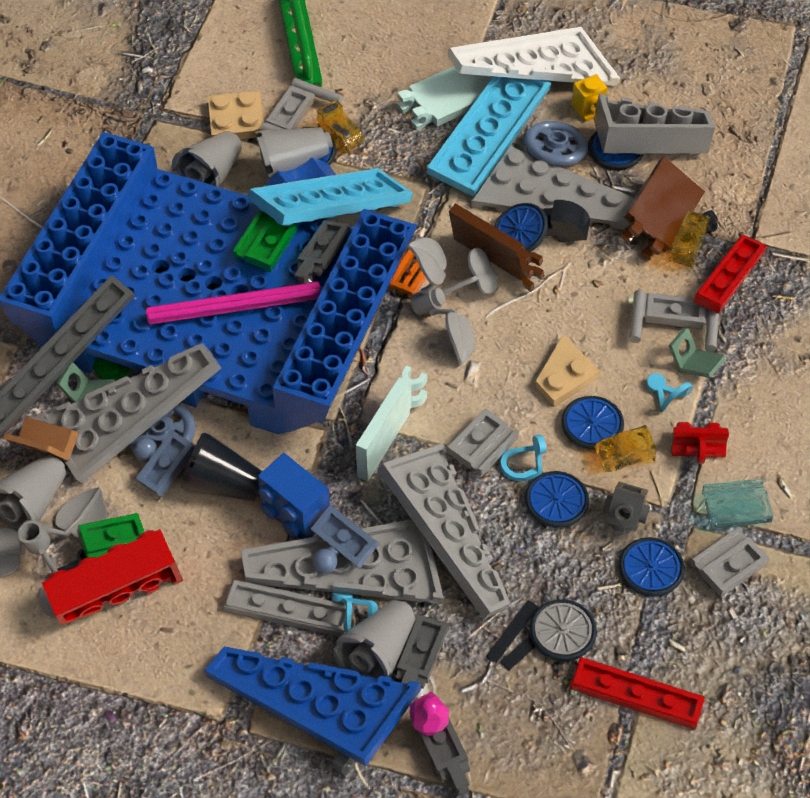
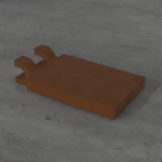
[620,156,705,261]
[449,203,545,292]

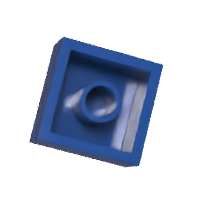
[258,453,330,539]

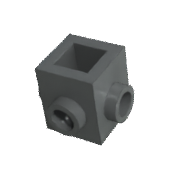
[603,481,650,533]

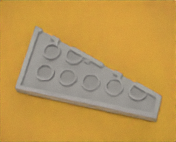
[472,146,635,230]
[35,343,222,483]
[377,443,511,619]
[241,519,444,604]

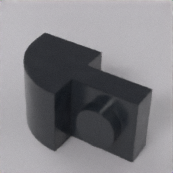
[543,200,591,242]

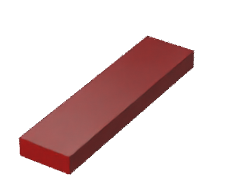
[693,235,767,314]
[570,657,705,730]

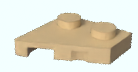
[535,335,600,407]

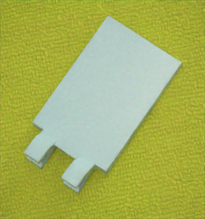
[397,66,493,130]
[356,366,427,482]

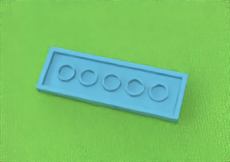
[426,76,551,197]
[248,168,413,226]

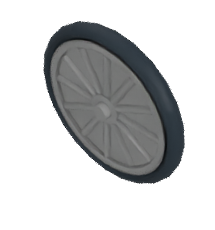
[529,599,597,661]

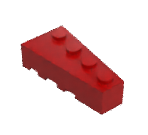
[42,529,184,625]

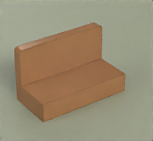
[2,417,79,461]

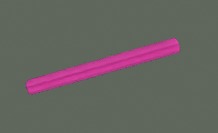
[146,282,321,324]

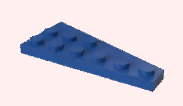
[204,646,421,766]

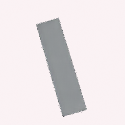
[224,579,355,637]

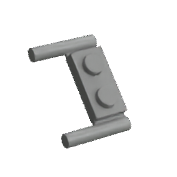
[260,78,343,131]
[629,290,719,352]

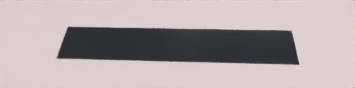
[486,600,538,663]
[500,635,535,671]

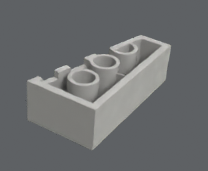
[594,94,715,154]

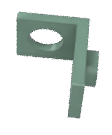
[669,327,726,378]
[56,363,115,403]

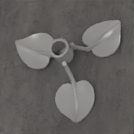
[407,237,497,365]
[0,487,107,619]

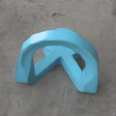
[646,373,694,413]
[500,434,546,481]
[332,593,378,632]

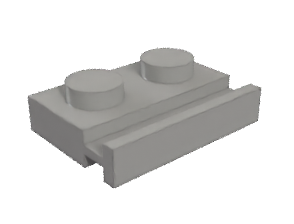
[447,408,519,477]
[691,527,770,597]

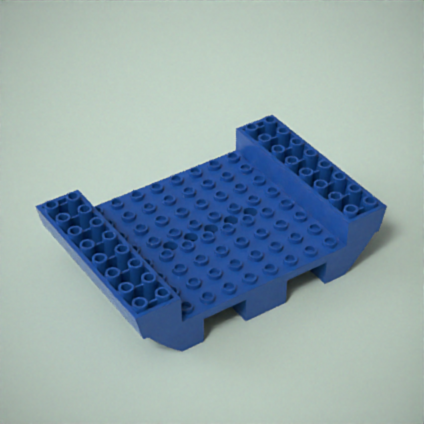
[0,132,417,434]

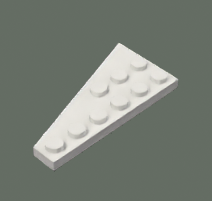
[447,27,620,86]

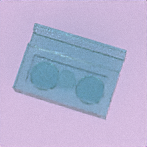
[702,479,774,529]

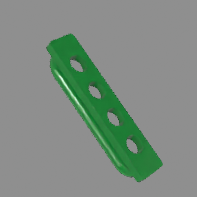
[279,0,323,87]

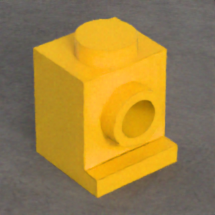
[571,74,608,122]

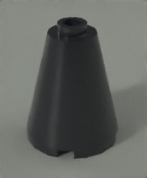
[180,433,262,502]

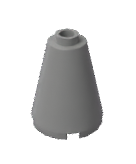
[255,127,333,180]
[171,131,242,187]
[0,455,66,532]
[333,600,415,678]

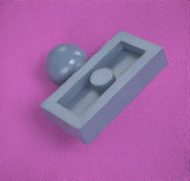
[133,430,195,497]
[311,505,379,574]

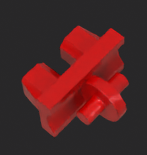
[671,422,729,464]

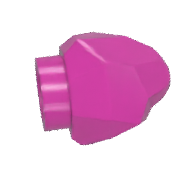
[409,692,449,736]

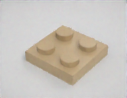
[207,91,264,139]

